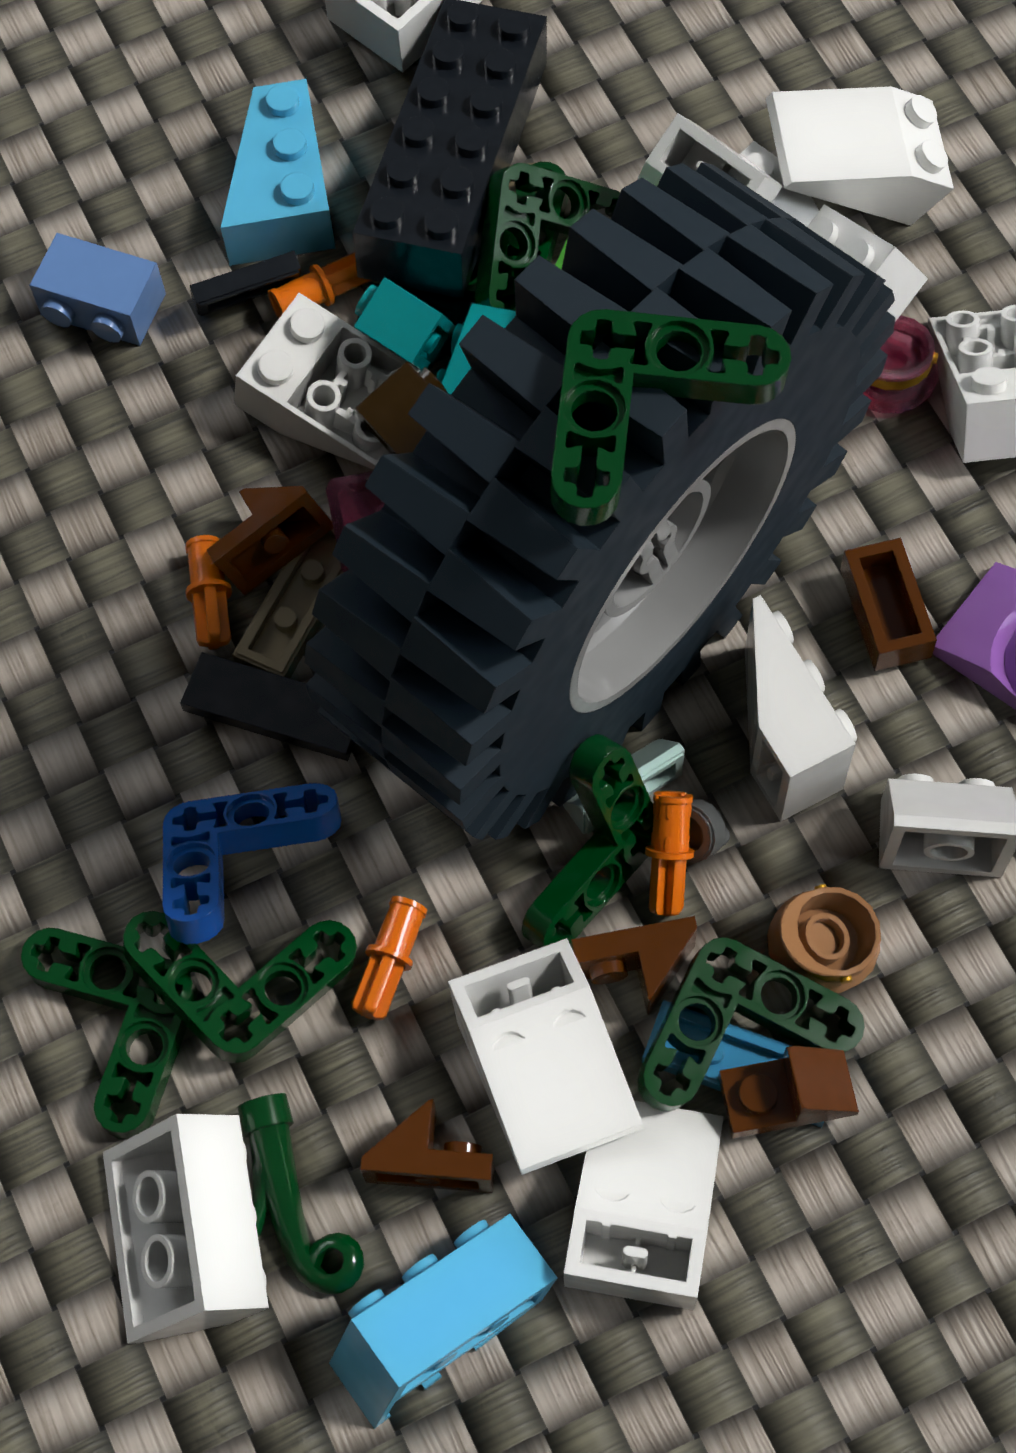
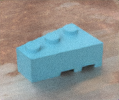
[220,79,336,266]
[329,1214,558,1429]

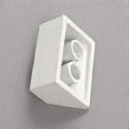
[103,1114,269,1344]

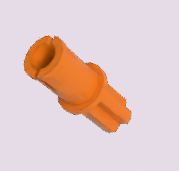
[268,252,372,318]
[185,535,232,650]
[645,791,694,916]
[352,896,428,1021]

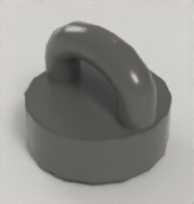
[687,799,730,863]

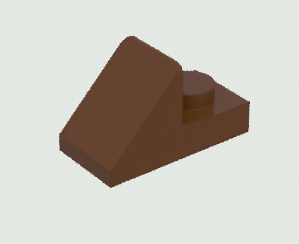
[207,486,336,595]
[571,916,697,1015]
[718,1046,859,1139]
[360,1099,495,1193]

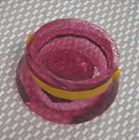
[863,315,939,414]

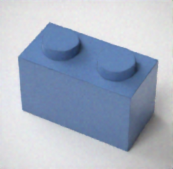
[29,233,166,346]

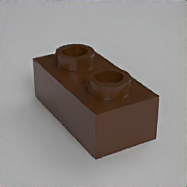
[840,537,937,671]

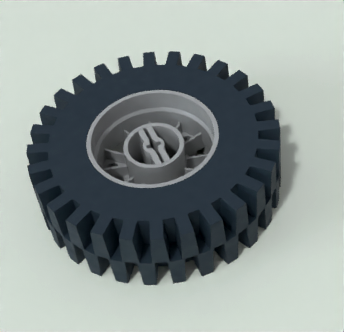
[304,162,895,840]

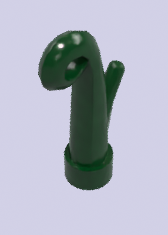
[237,1093,364,1295]

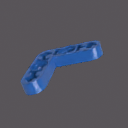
[162,783,342,944]

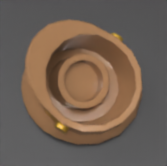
[767,884,881,994]

